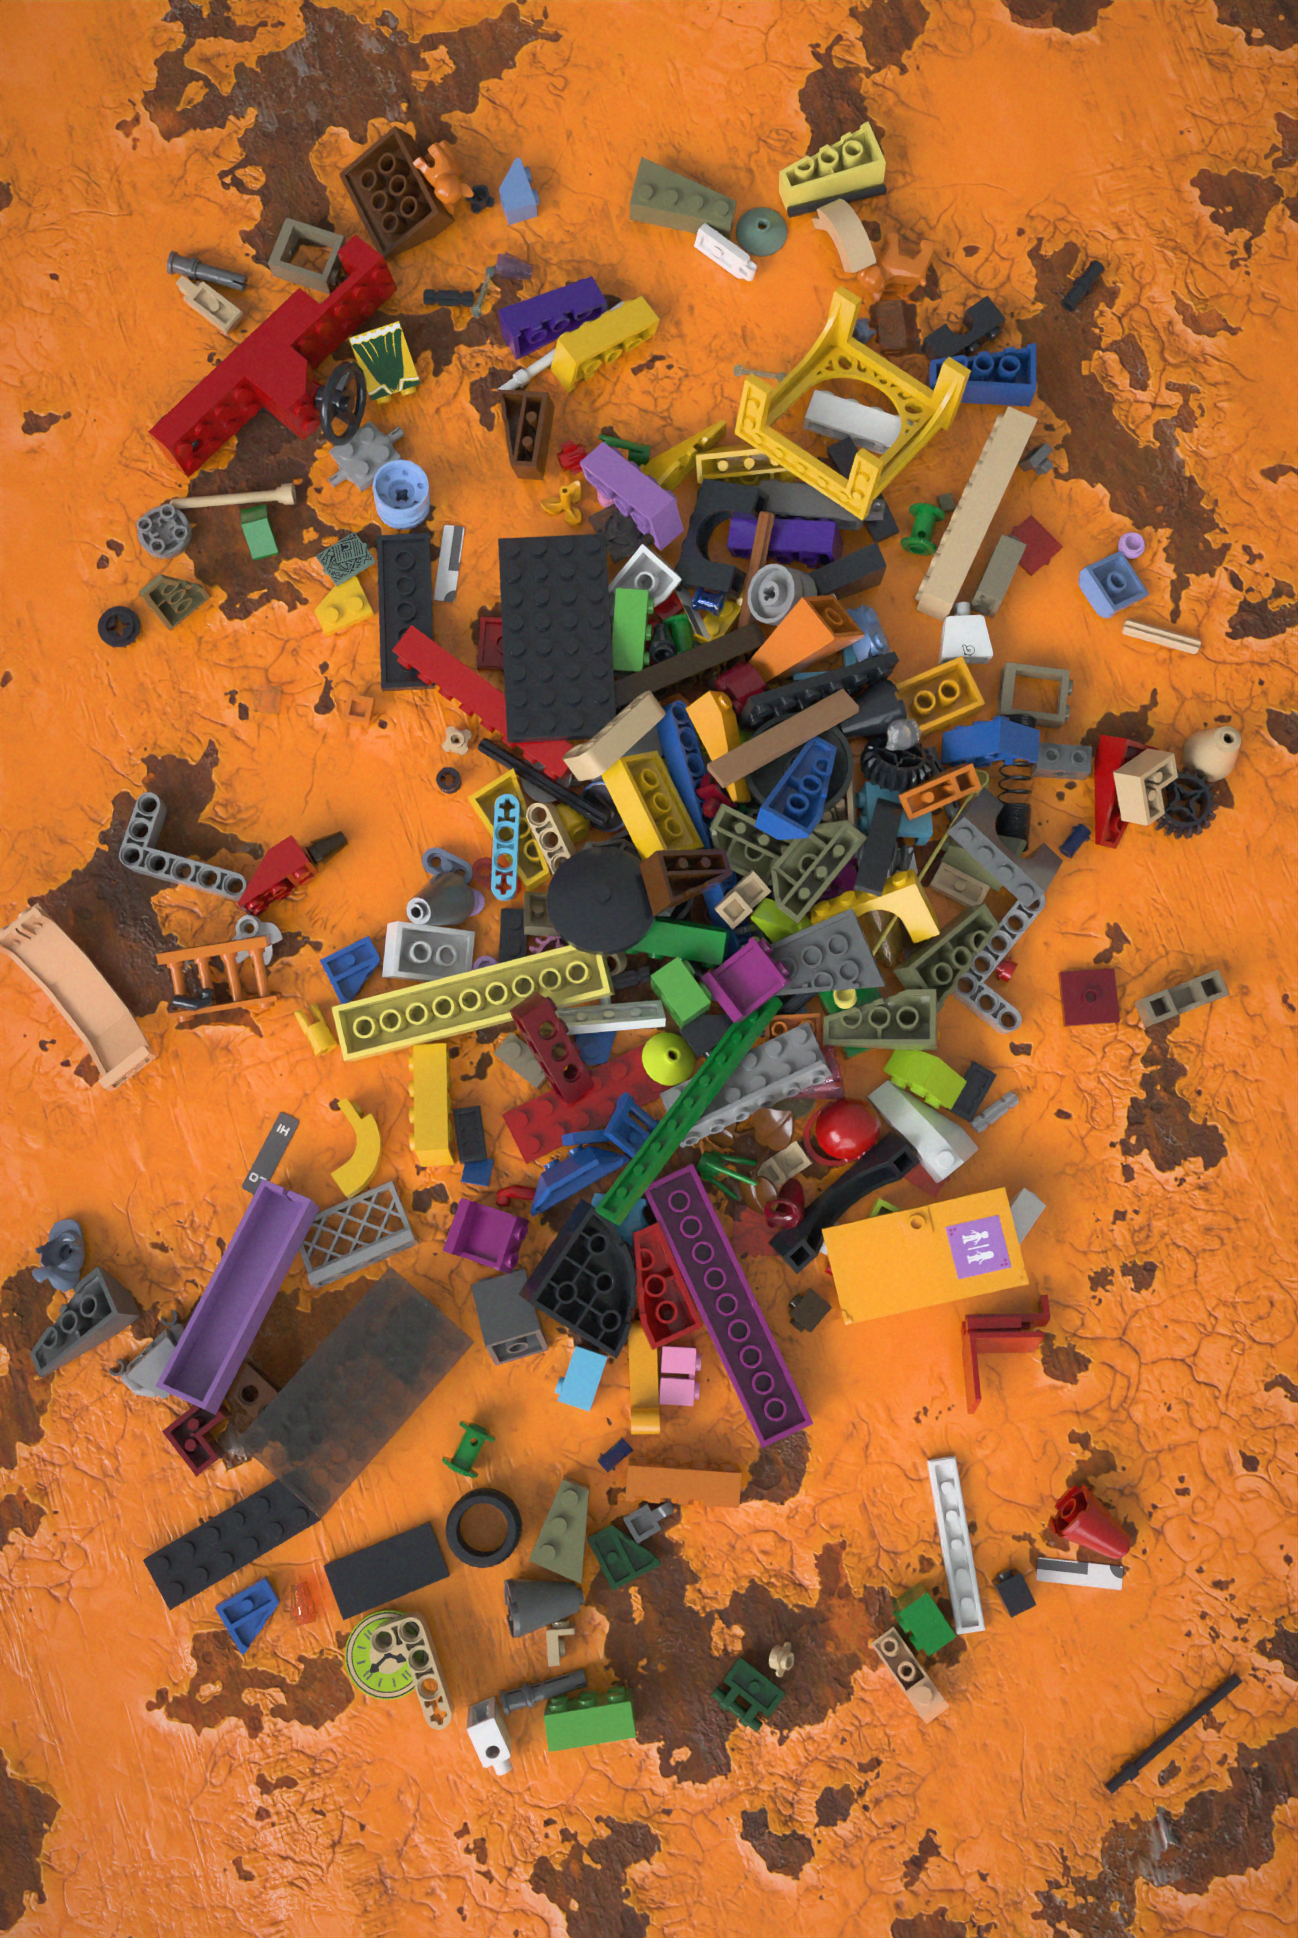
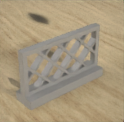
[299,1181,419,1289]

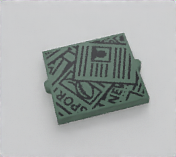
[316,532,376,587]

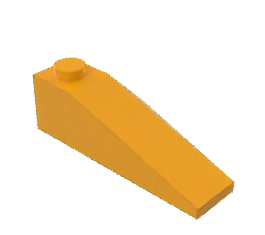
[686,691,751,803]

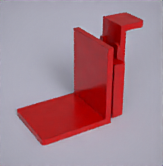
[961,1295,1051,1414]

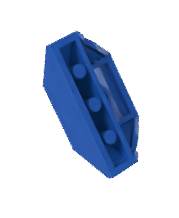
[530,1145,630,1217]

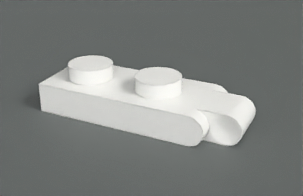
[694,223,757,281]

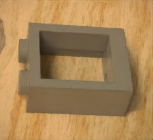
[268,217,346,295]
[970,534,1027,619]
[996,662,1073,729]

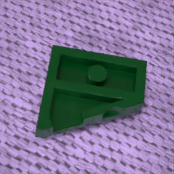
[587,1524,661,1590]

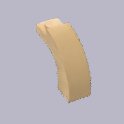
[812,199,877,273]

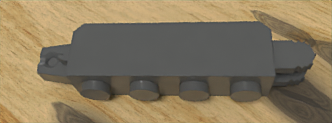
[746,479,885,531]

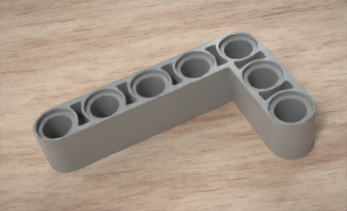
[119,792,249,901]
[952,894,1046,1034]

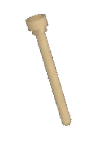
[169,483,296,509]

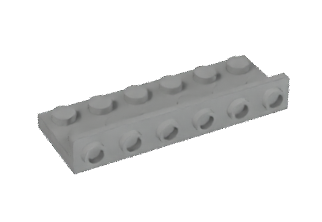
[660,1022,832,1148]

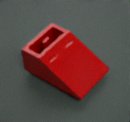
[237,835,319,916]

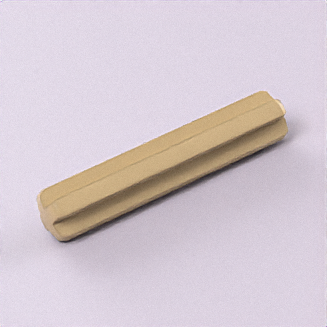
[1122,619,1201,654]

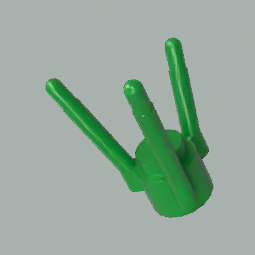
[598,434,650,467]
[696,1150,758,1200]

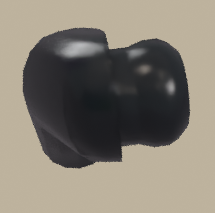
[173,988,216,1011]

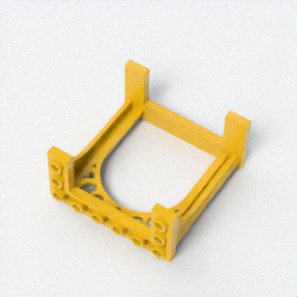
[735,285,971,521]

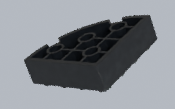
[519,1199,637,1359]

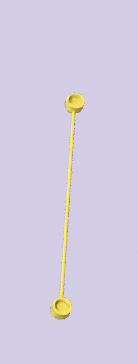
[833,769,990,1009]

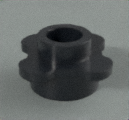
[465,185,495,214]

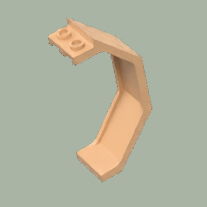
[0,903,157,1092]

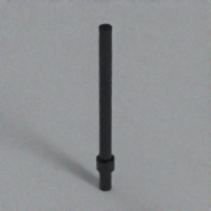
[1104,1673,1242,1794]

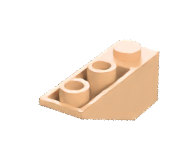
[871,1627,950,1724]

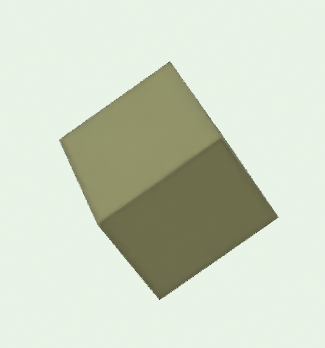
[937,493,955,514]

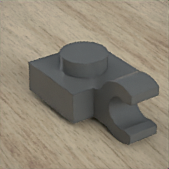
[623,1499,675,1544]

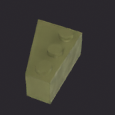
[529,1475,590,1584]

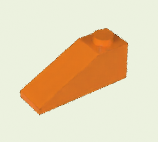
[898,763,982,821]

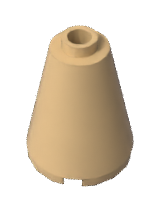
[1182,726,1241,782]

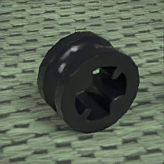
[436,767,462,794]

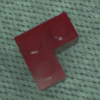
[162,1402,232,1477]

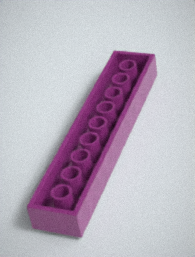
[644,1164,813,1448]

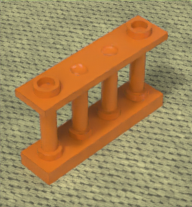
[156,934,282,1022]

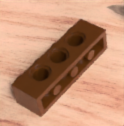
[225,1358,329,1463]

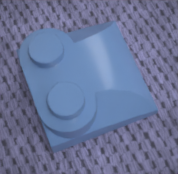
[1078,551,1149,618]
[846,605,890,662]

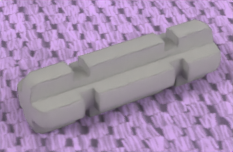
[970,1091,1020,1133]

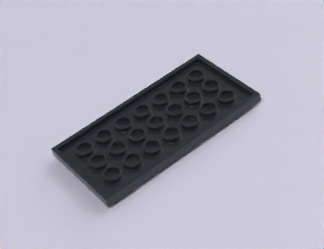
[498,534,616,743]

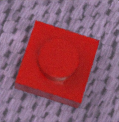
[654,592,684,622]

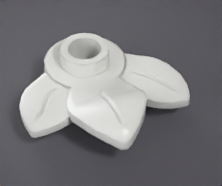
[232,915,283,965]

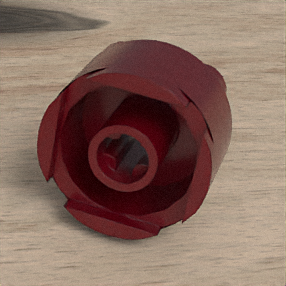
[714,660,767,725]

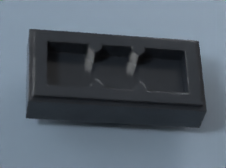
[945,1061,997,1123]
[453,1105,488,1165]

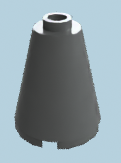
[406,872,475,926]
[504,1578,584,1638]

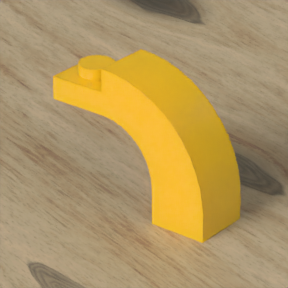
[331,1097,383,1199]

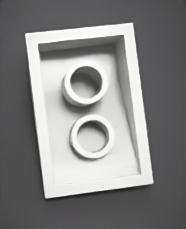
[382,921,475,982]

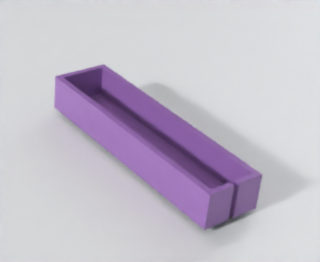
[155,1179,320,1415]

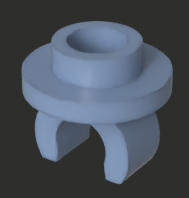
[852,318,877,344]

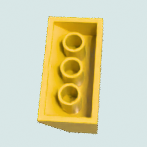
[601,750,704,861]

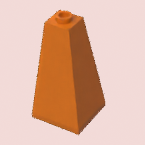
[746,595,865,685]

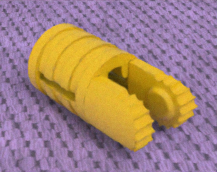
[294,1003,338,1056]

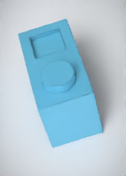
[555,1345,608,1412]

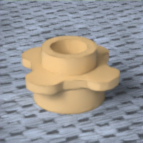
[442,726,472,755]
[769,1642,794,1677]

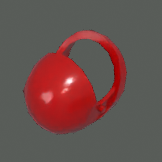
[803,1097,881,1166]

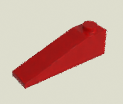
[1094,735,1159,849]
[632,1222,703,1350]

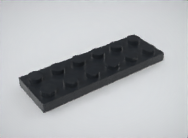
[377,533,436,691]
[737,651,899,730]
[143,1470,321,1610]

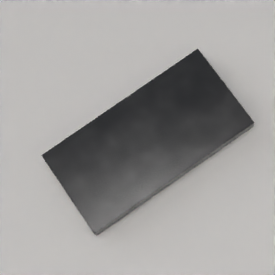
[323,1521,451,1621]

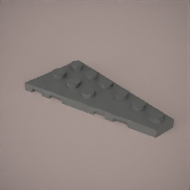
[701,908,886,1001]

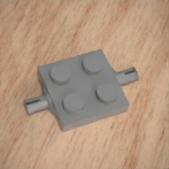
[328,421,405,493]

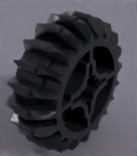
[860,734,934,794]
[1155,767,1219,839]

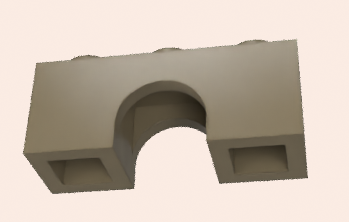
[1134,969,1229,1028]

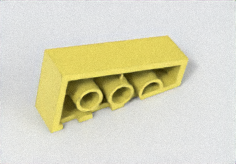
[779,122,886,211]

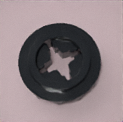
[98,606,141,648]

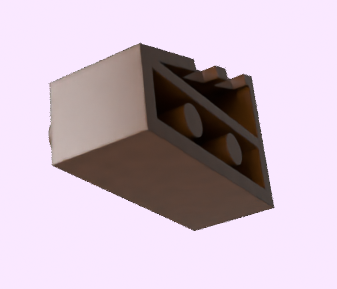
[497,389,555,480]
[639,849,732,916]

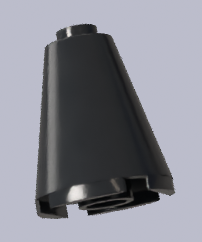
[835,679,907,739]

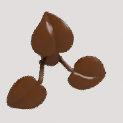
[707,1107,794,1216]

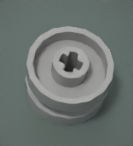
[748,564,817,626]

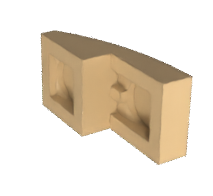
[714,870,771,929]
[750,1140,813,1188]

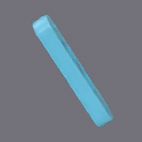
[491,794,520,901]

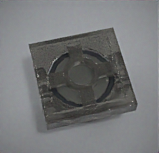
[588,504,655,564]

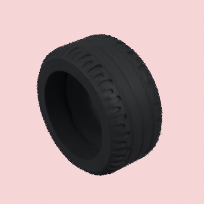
[446,1488,522,1568]

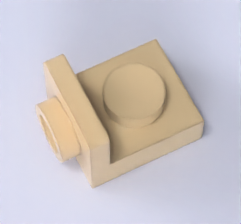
[546,1619,576,1666]

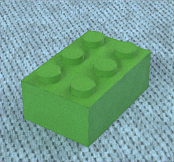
[651,957,712,1029]
[544,1685,637,1752]

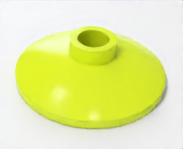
[642,1032,695,1086]

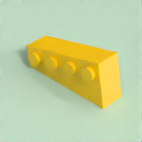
[550,296,660,393]
[409,1043,455,1167]

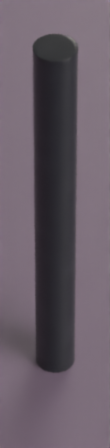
[787,184,887,218]

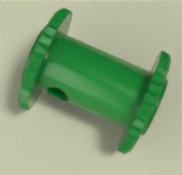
[900,503,945,556]
[662,614,695,656]
[442,1421,496,1478]

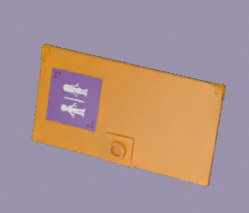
[822,1186,1029,1325]

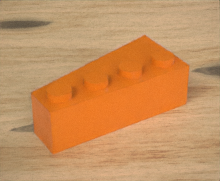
[625,1455,742,1508]

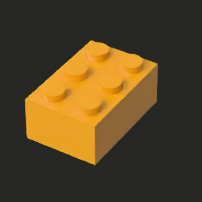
[894,656,985,741]

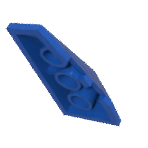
[755,736,837,840]

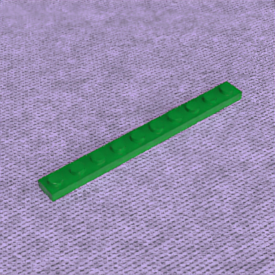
[595,996,783,1226]

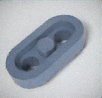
[422,847,474,886]

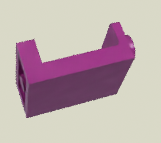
[700,937,792,1023]
[443,1198,529,1274]

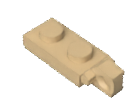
[176,275,244,335]

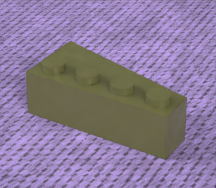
[630,157,736,241]
[893,903,1000,1012]

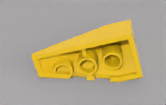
[639,419,726,492]

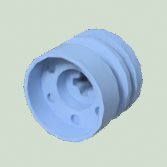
[373,459,430,530]

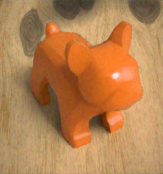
[413,140,474,214]
[857,233,934,303]

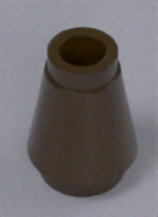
[306,831,348,866]

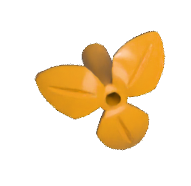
[540,481,583,525]

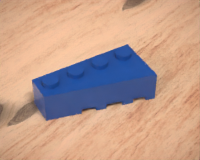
[926,343,1036,407]

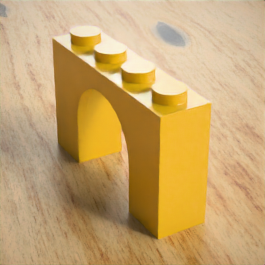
[811,868,940,943]

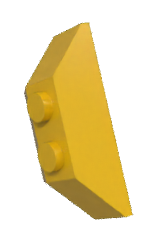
[695,443,801,486]

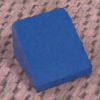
[461,1159,494,1187]

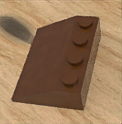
[339,126,455,260]

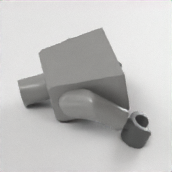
[109,1309,185,1399]

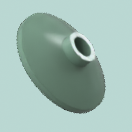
[736,207,787,257]

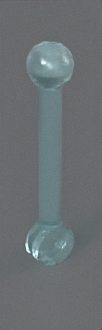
[471,266,495,317]
[733,365,787,382]

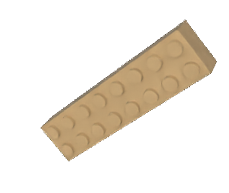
[915,406,1038,622]

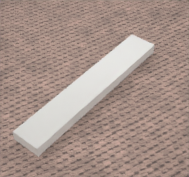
[927,1455,985,1635]

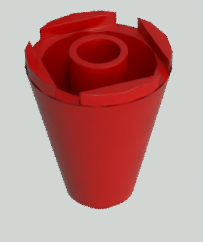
[1049,1484,1131,1559]

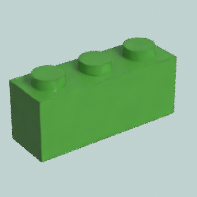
[612,588,654,673]

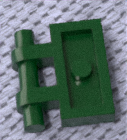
[710,1655,786,1732]

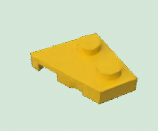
[314,575,374,637]

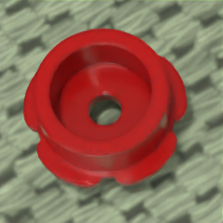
[994,957,1018,983]

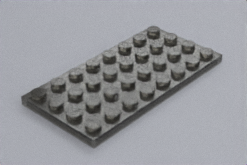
[237,1266,476,1518]

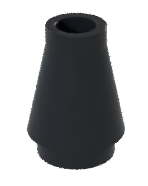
[649,623,676,663]

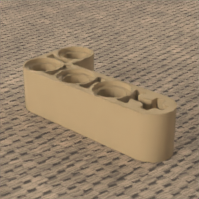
[562,690,666,781]
[370,1612,454,1730]

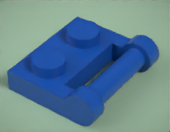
[603,1092,660,1159]

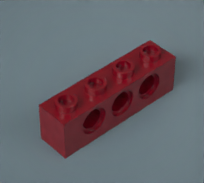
[509,991,595,1104]

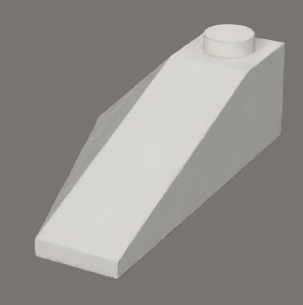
[608,544,683,634]
[866,1080,979,1183]

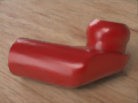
[495,1184,536,1207]

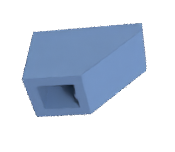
[499,157,540,225]

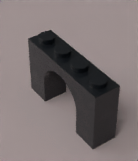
[675,478,770,599]

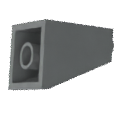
[471,1269,549,1366]

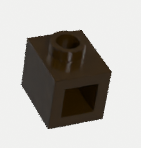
[788,1288,832,1333]

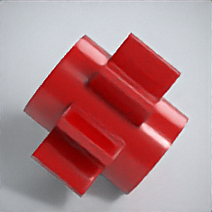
[557,439,587,475]

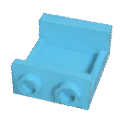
[856,782,933,845]

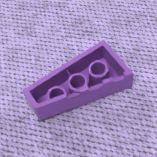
[580,442,684,551]

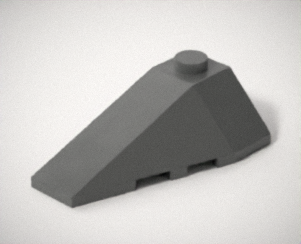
[30,1266,141,1377]

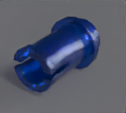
[1058,823,1091,859]
[597,1437,634,1473]

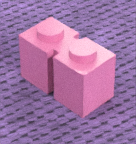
[659,1345,701,1406]

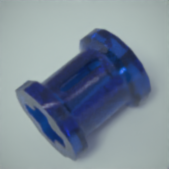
[692,587,725,617]

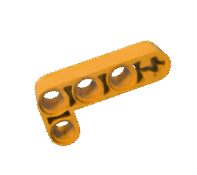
[628,1320,660,1435]

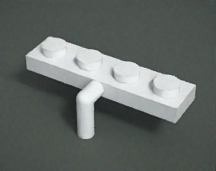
[555,996,666,1035]

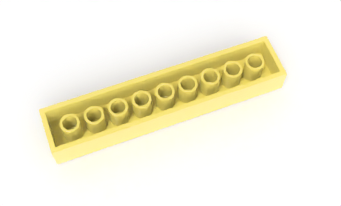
[332,945,615,1062]

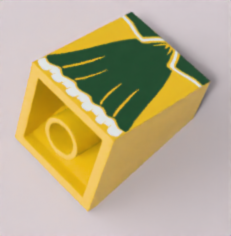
[349,321,420,405]

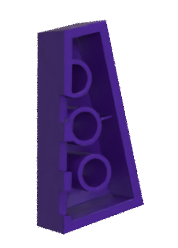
[498,276,607,360]
[727,516,843,569]

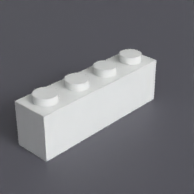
[803,390,914,455]

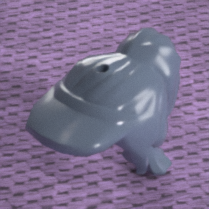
[32,1219,85,1292]

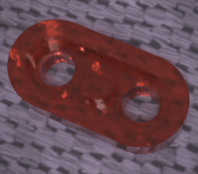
[472,857,522,900]

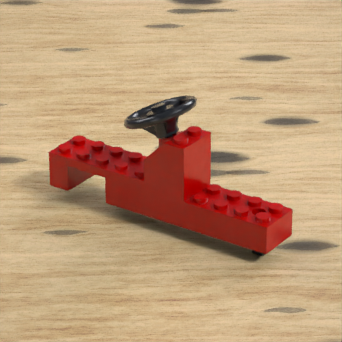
[148,235,398,478]

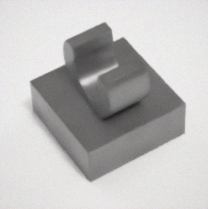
[1018,442,1054,476]

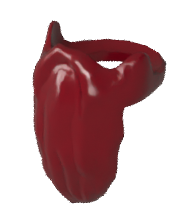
[763,1178,805,1229]

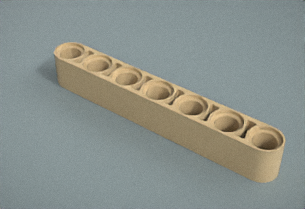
[526,802,627,976]

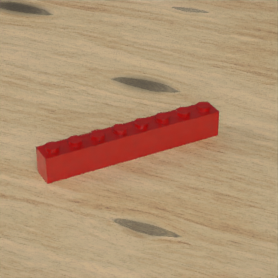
[392,625,574,781]

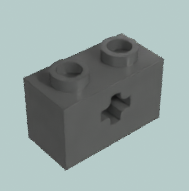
[1030,742,1092,781]

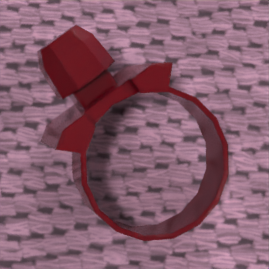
[696,772,737,818]

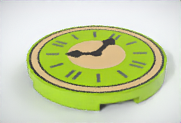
[345,1610,429,1700]

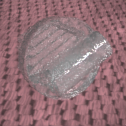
[886,719,921,751]

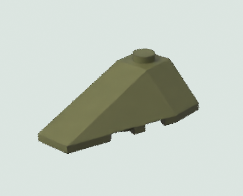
[139,574,210,631]
[823,989,939,1050]

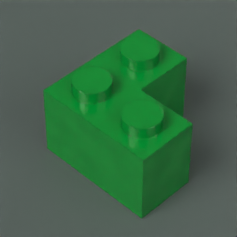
[892,1582,957,1657]

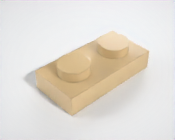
[929,862,990,907]

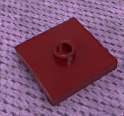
[1058,968,1120,1027]

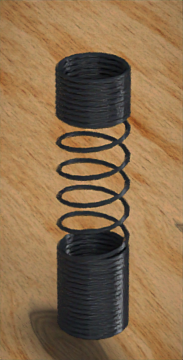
[995,714,1037,852]

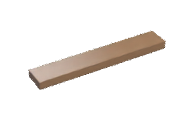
[707,689,859,788]

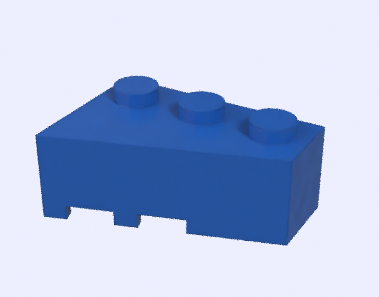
[941,716,1040,768]

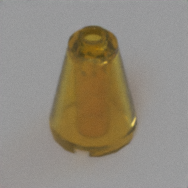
[858,910,904,968]

